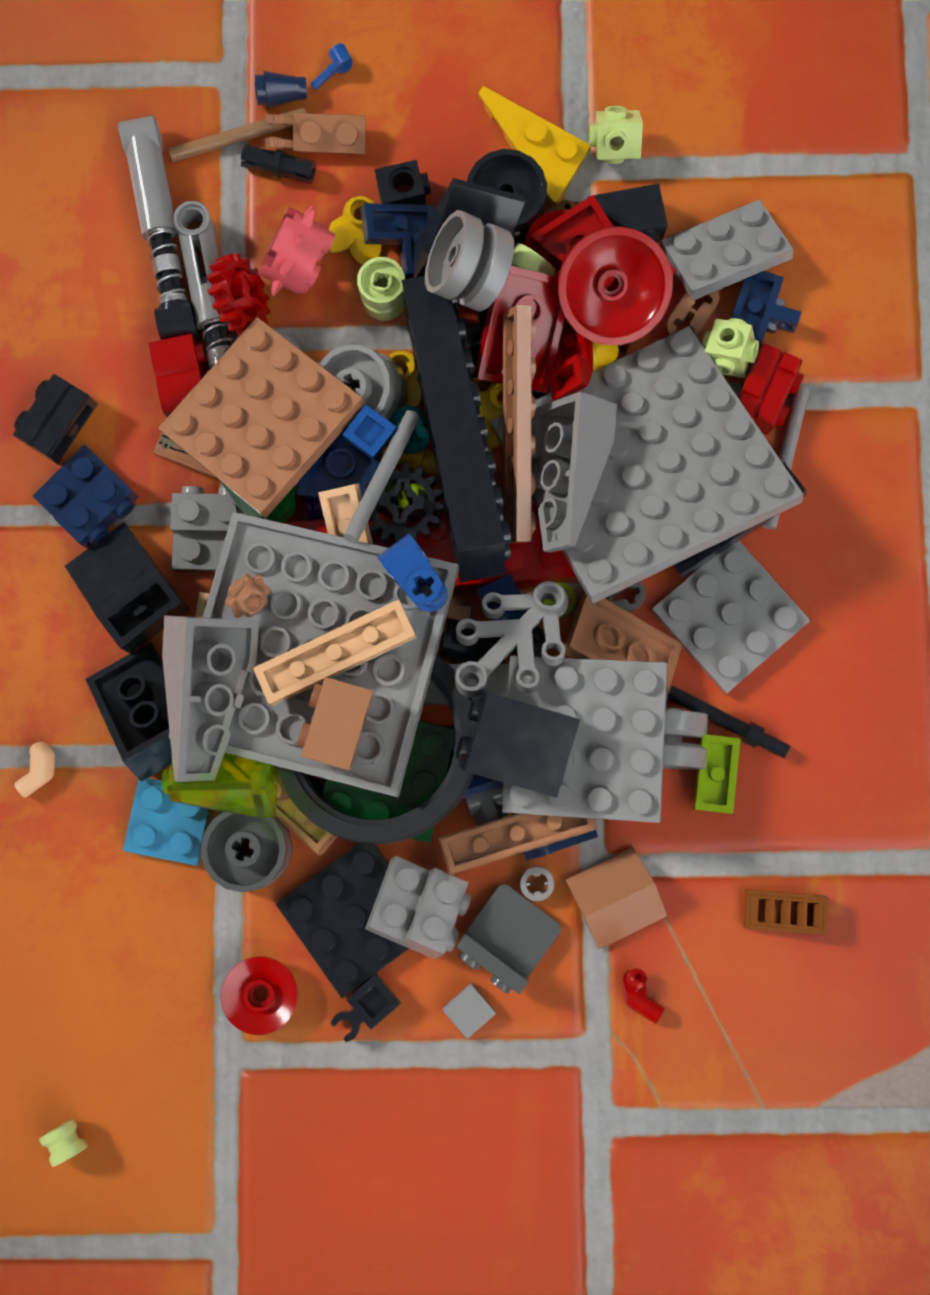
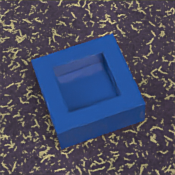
[342,405,397,460]

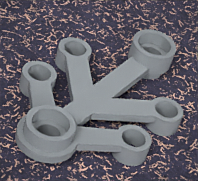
[455,581,568,697]

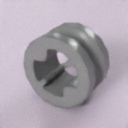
[520,866,554,901]

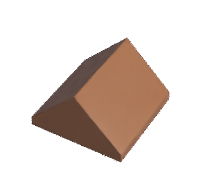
[565,847,667,949]

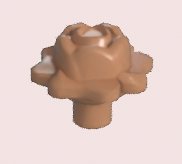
[225,574,271,618]

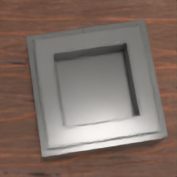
[442,983,496,1039]

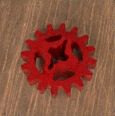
[207,253,271,336]

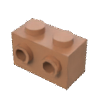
[297,677,374,771]

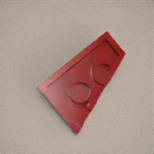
[530,195,616,290]

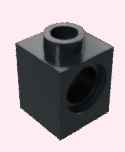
[374,160,431,205]

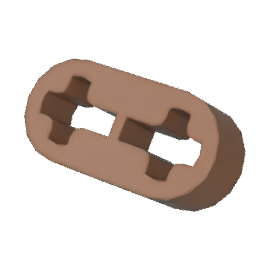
[665,290,719,337]

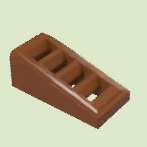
[744,890,828,935]

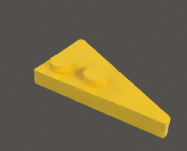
[478,86,591,207]

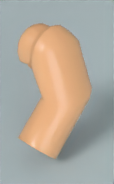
[14,742,55,798]

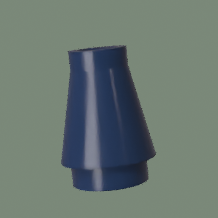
[254,71,307,109]

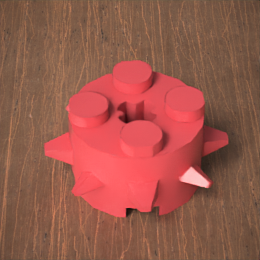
[258,205,336,297]

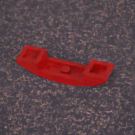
[548,271,594,402]

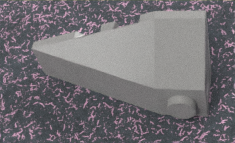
[162,615,259,782]

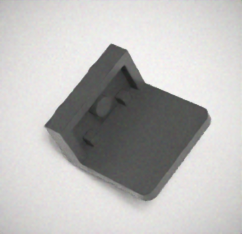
[456,884,561,995]

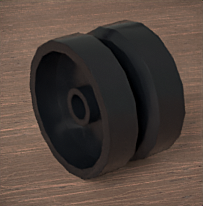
[467,149,547,245]

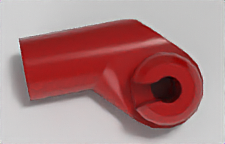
[621,968,665,1024]

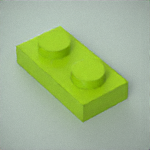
[693,734,741,814]

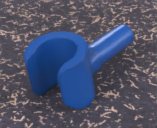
[310,43,353,91]

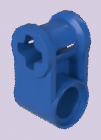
[377,533,448,612]

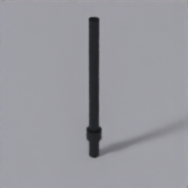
[667,685,791,759]

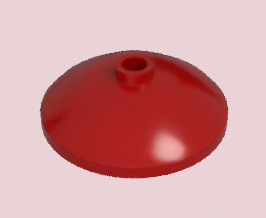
[557,226,673,345]

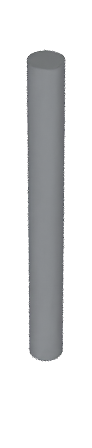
[762,386,810,530]
[343,410,420,543]

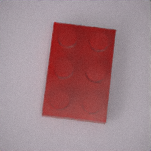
[473,266,565,393]

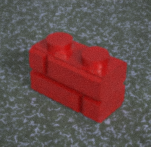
[737,343,804,435]

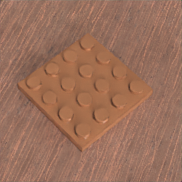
[158,317,366,518]

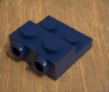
[32,444,139,549]

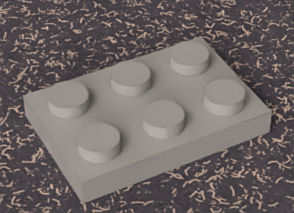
[661,199,793,301]

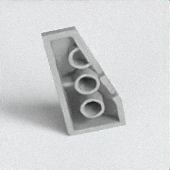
[531,392,617,553]

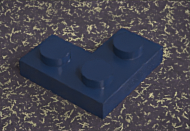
[361,203,434,279]

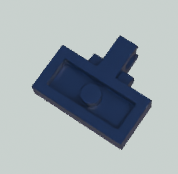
[732,271,802,348]

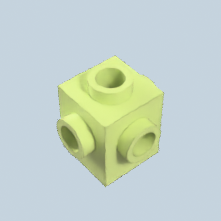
[588,106,643,164]
[702,318,759,378]

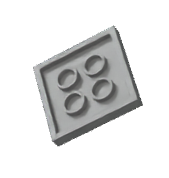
[651,541,811,695]

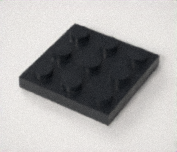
[276,843,409,998]

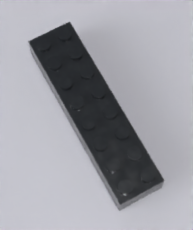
[402,276,512,583]

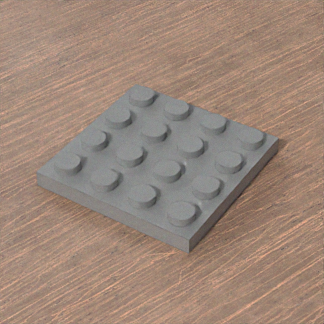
[502,656,668,823]

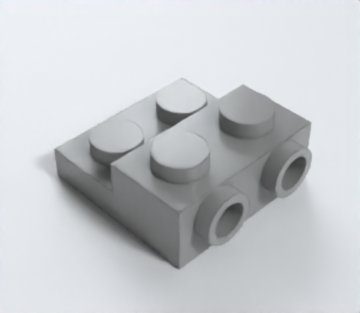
[170,486,244,572]
[365,856,471,959]

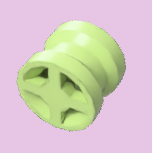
[39,1119,88,1167]

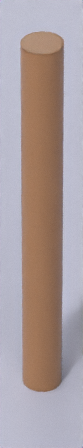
[168,107,306,163]

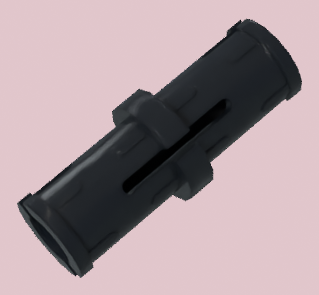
[241,144,316,184]

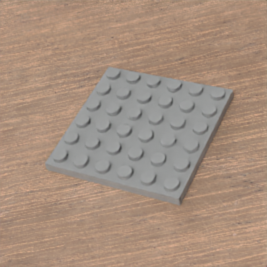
[490,326,804,604]
[168,512,459,798]

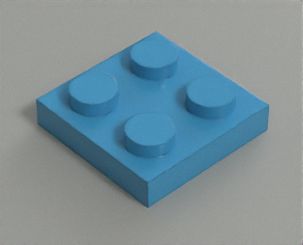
[123,778,215,866]

